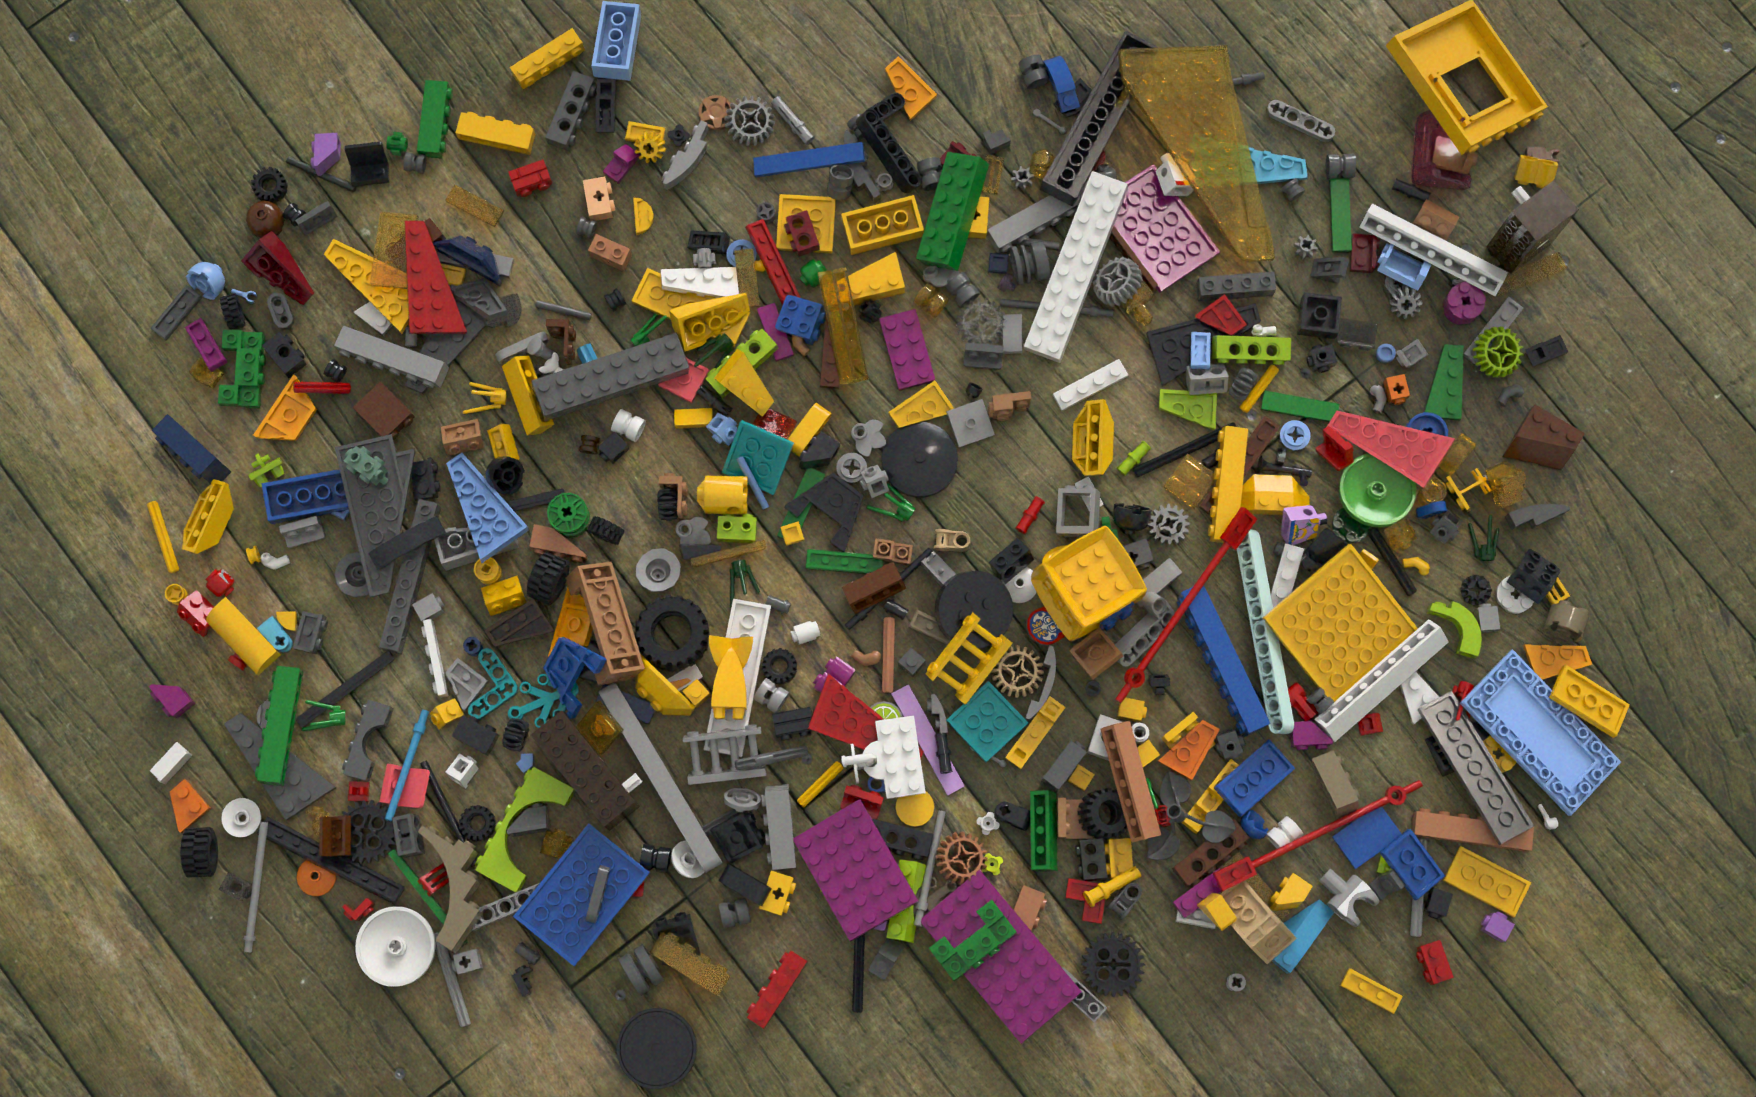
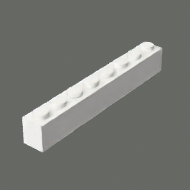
[1360,204,1508,296]
[1314,619,1448,743]

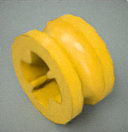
[246,546,261,565]

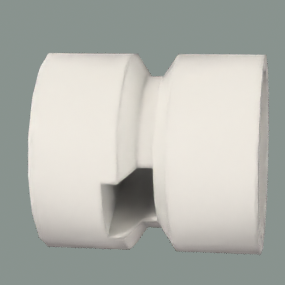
[611,409,646,442]
[1266,816,1304,849]

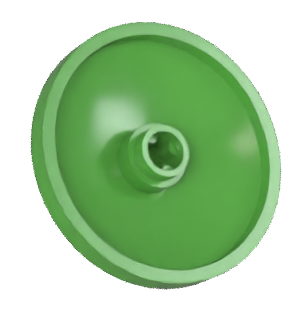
[1339,453,1416,527]

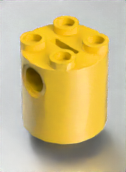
[697,476,748,514]

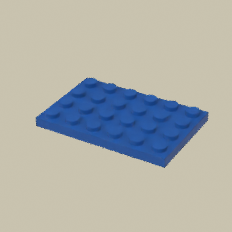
[513,823,650,967]

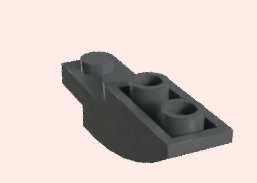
[844,130,882,204]

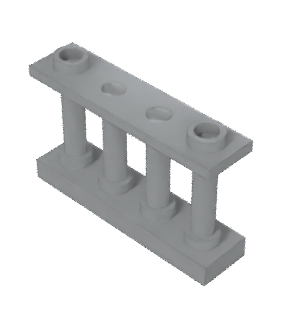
[683,724,767,785]

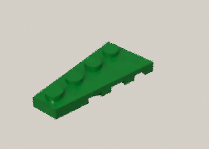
[1424,344,1464,421]

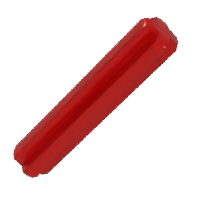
[293,382,351,394]

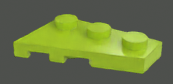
[1159,389,1217,431]

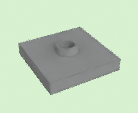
[946,399,995,448]

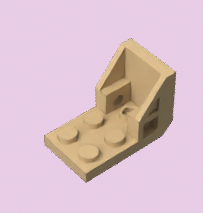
[1221,880,1297,964]

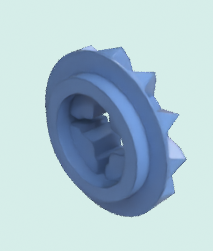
[727,240,757,270]

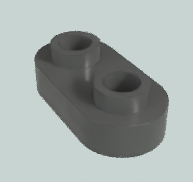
[267,293,294,330]

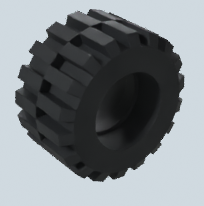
[527,552,570,605]
[1077,788,1127,839]
[180,827,218,878]

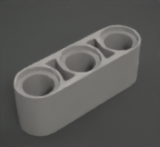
[1137,558,1183,608]

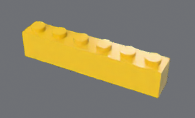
[1208,426,1248,543]

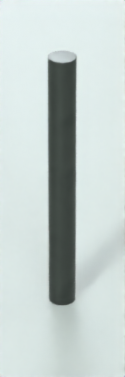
[286,157,356,192]

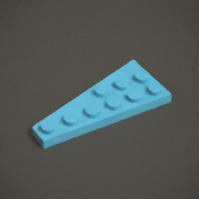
[1189,134,1308,190]

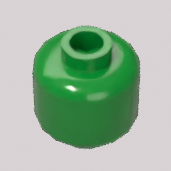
[799,259,828,288]

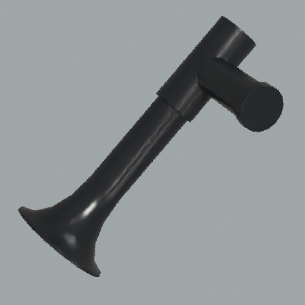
[1257,455,1312,487]

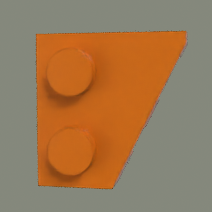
[170,779,211,833]

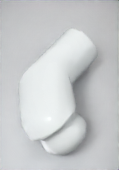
[260,553,290,570]

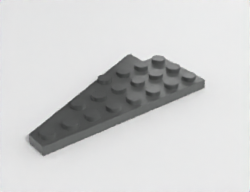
[335,434,415,598]

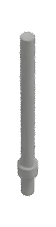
[914,810,946,927]

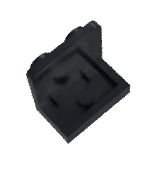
[1301,528,1348,573]
[1506,549,1561,604]

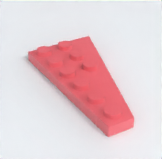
[1327,411,1456,488]

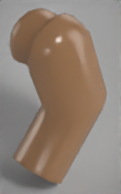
[851,649,881,666]

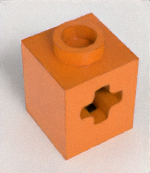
[1383,374,1410,405]

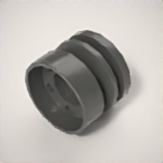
[1010,241,1050,285]

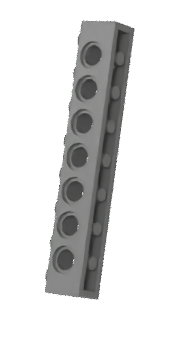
[379,499,441,655]

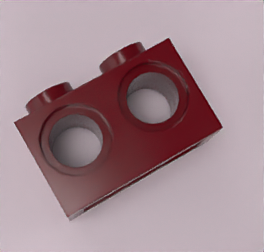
[784,210,820,257]

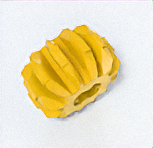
[634,131,666,163]

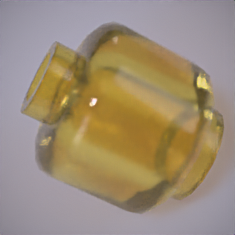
[1029,149,1055,178]

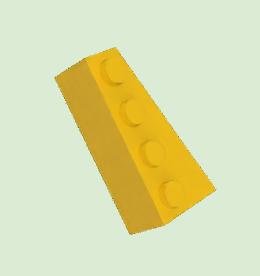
[827,252,905,311]

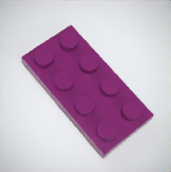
[879,309,935,391]

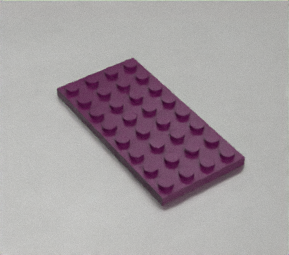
[921,869,1082,1044]

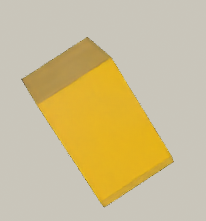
[1197,893,1237,931]

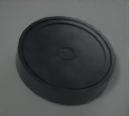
[935,571,1013,648]
[617,1008,697,1089]

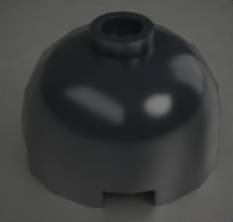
[485,456,525,495]
[1113,503,1152,535]

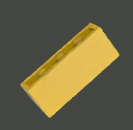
[206,597,281,676]

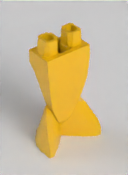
[709,635,753,720]

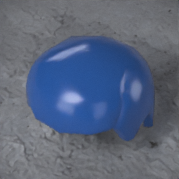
[1240,809,1268,839]

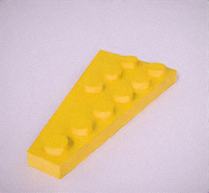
[324,239,409,334]

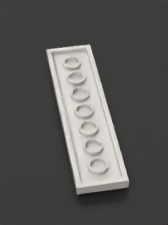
[704,599,771,757]

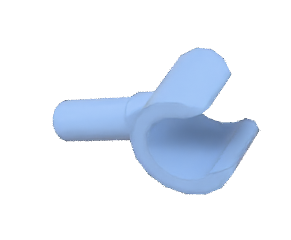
[231,289,257,304]

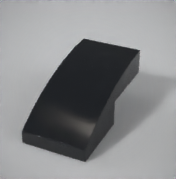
[1525,335,1568,367]

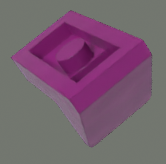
[603,144,641,184]

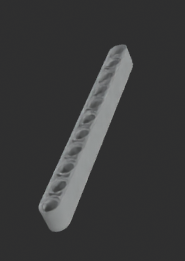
[598,683,722,873]

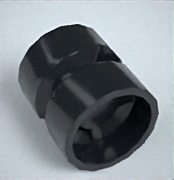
[640,844,671,873]

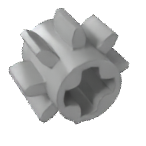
[1011,166,1034,191]
[1293,235,1318,259]
[693,248,716,268]

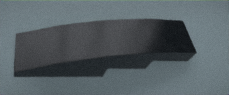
[596,77,617,133]

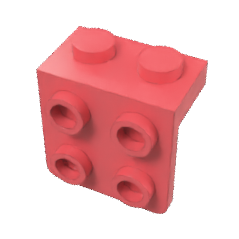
[379,764,430,808]

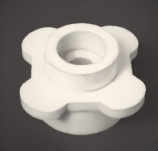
[977,812,1000,835]

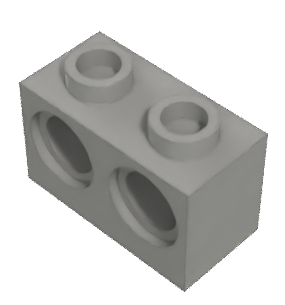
[1186,364,1228,395]

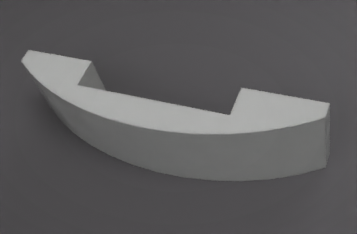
[1025,645,1056,722]

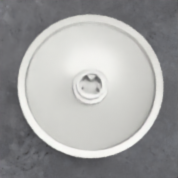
[355,907,436,987]

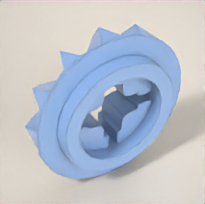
[1279,420,1310,451]

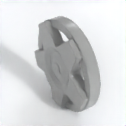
[724,788,761,812]

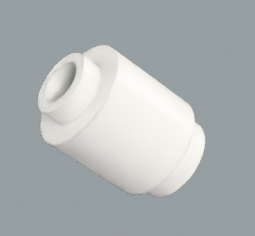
[790,621,820,645]
[1132,723,1149,744]

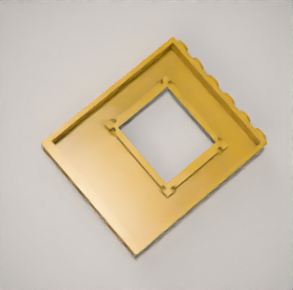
[1386,0,1548,155]

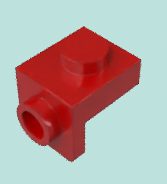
[342,898,376,921]

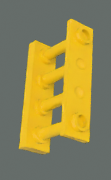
[926,612,1012,705]

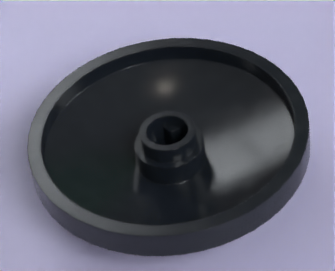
[882,422,958,498]

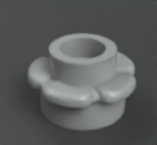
[875,173,894,191]

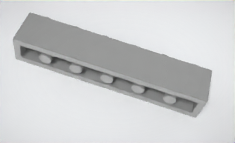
[986,181,1088,253]
[334,326,449,388]

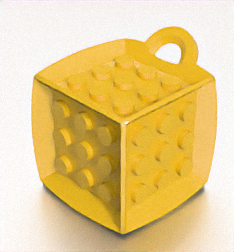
[1031,526,1147,641]

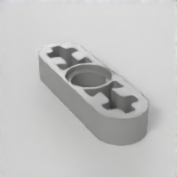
[495,332,549,364]

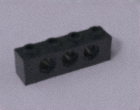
[872,819,933,860]

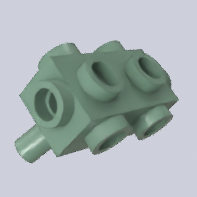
[344,446,388,486]

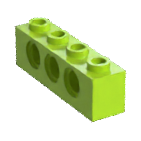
[705,329,779,399]
[1212,335,1291,365]

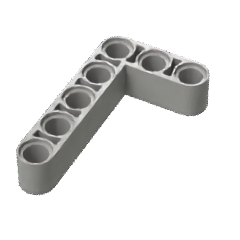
[471,883,540,932]

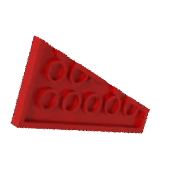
[404,221,467,334]
[807,673,924,759]

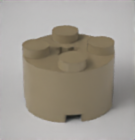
[1544,600,1589,642]

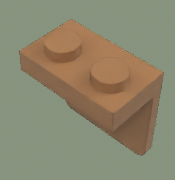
[1432,136,1478,174]
[659,473,688,520]

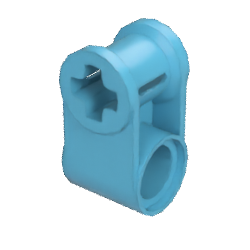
[257,616,293,653]

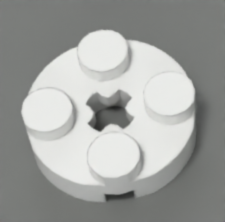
[1495,576,1534,614]

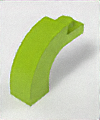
[1427,601,1482,659]

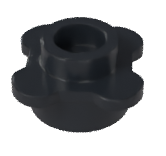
[667,124,690,146]

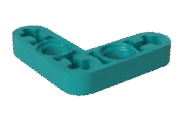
[468,648,518,720]

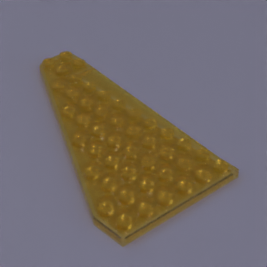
[1118,45,1275,262]

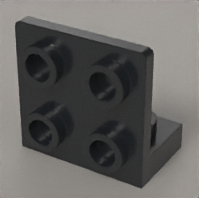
[344,142,390,187]

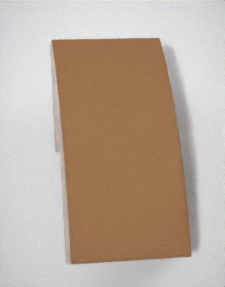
[873,538,913,565]

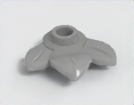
[923,266,960,287]
[851,420,886,457]
[676,517,711,544]

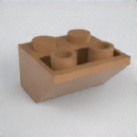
[1412,199,1459,241]

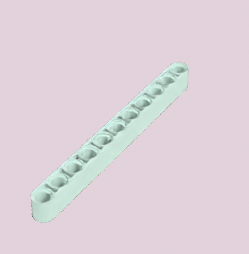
[1237,529,1294,734]

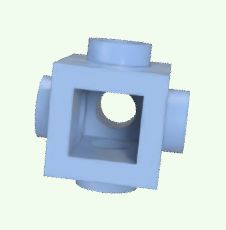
[706,413,738,446]

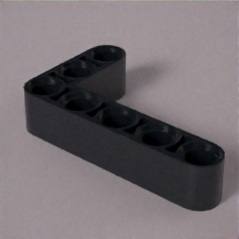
[856,93,922,194]

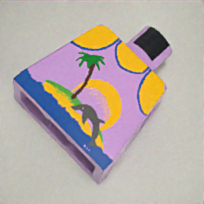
[1281,505,1327,545]

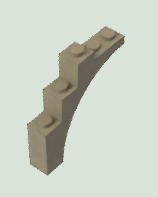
[418,825,483,954]

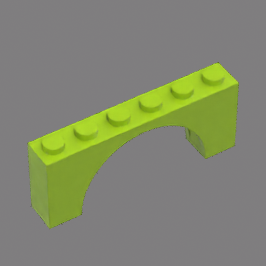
[475,766,576,892]

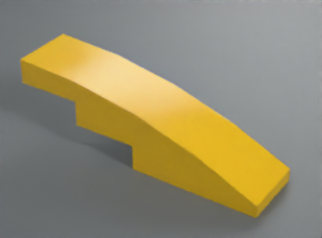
[1181,759,1239,834]

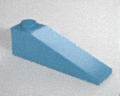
[1271,900,1334,974]

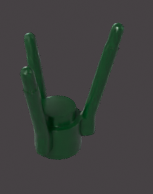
[694,333,734,369]
[1468,515,1500,561]
[729,560,760,608]

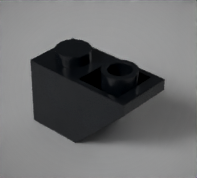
[799,431,841,470]

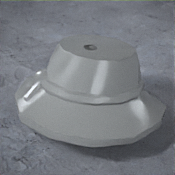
[636,548,681,592]

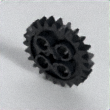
[342,800,396,864]
[1081,932,1146,997]

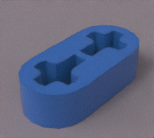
[1416,501,1447,519]

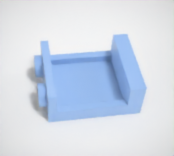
[1377,243,1431,291]

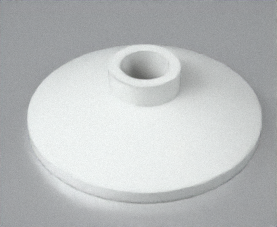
[1003,567,1037,603]
[222,798,261,837]
[671,841,704,878]

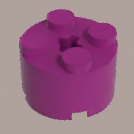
[1443,282,1486,325]

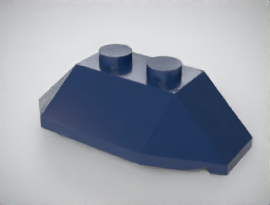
[433,235,502,286]

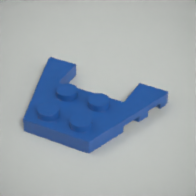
[543,637,607,719]

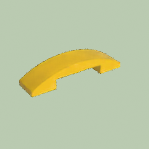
[1005,696,1066,769]

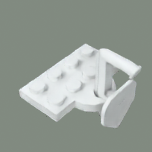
[841,716,926,799]

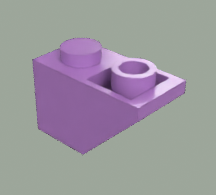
[311,133,341,176]

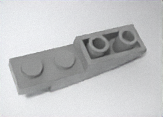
[661,121,709,190]

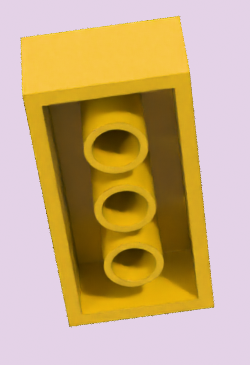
[841,195,924,255]

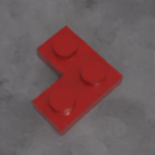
[1065,878,1105,924]

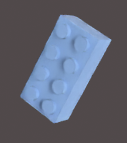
[591,1,641,81]

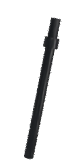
[845,547,933,630]
[420,760,477,867]

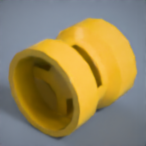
[165,584,189,606]

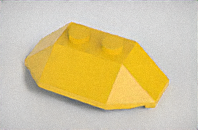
[1072,399,1114,476]
[1240,474,1310,515]
[182,479,234,554]
[635,653,695,716]

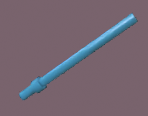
[385,709,429,822]

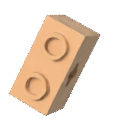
[583,177,615,221]

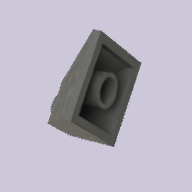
[507,803,551,837]

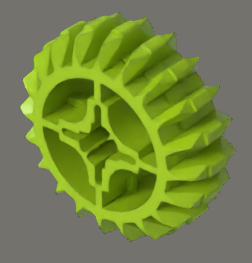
[1472,326,1524,378]

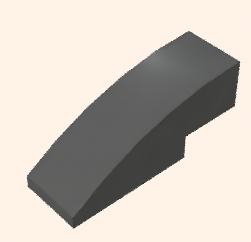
[1504,504,1570,530]

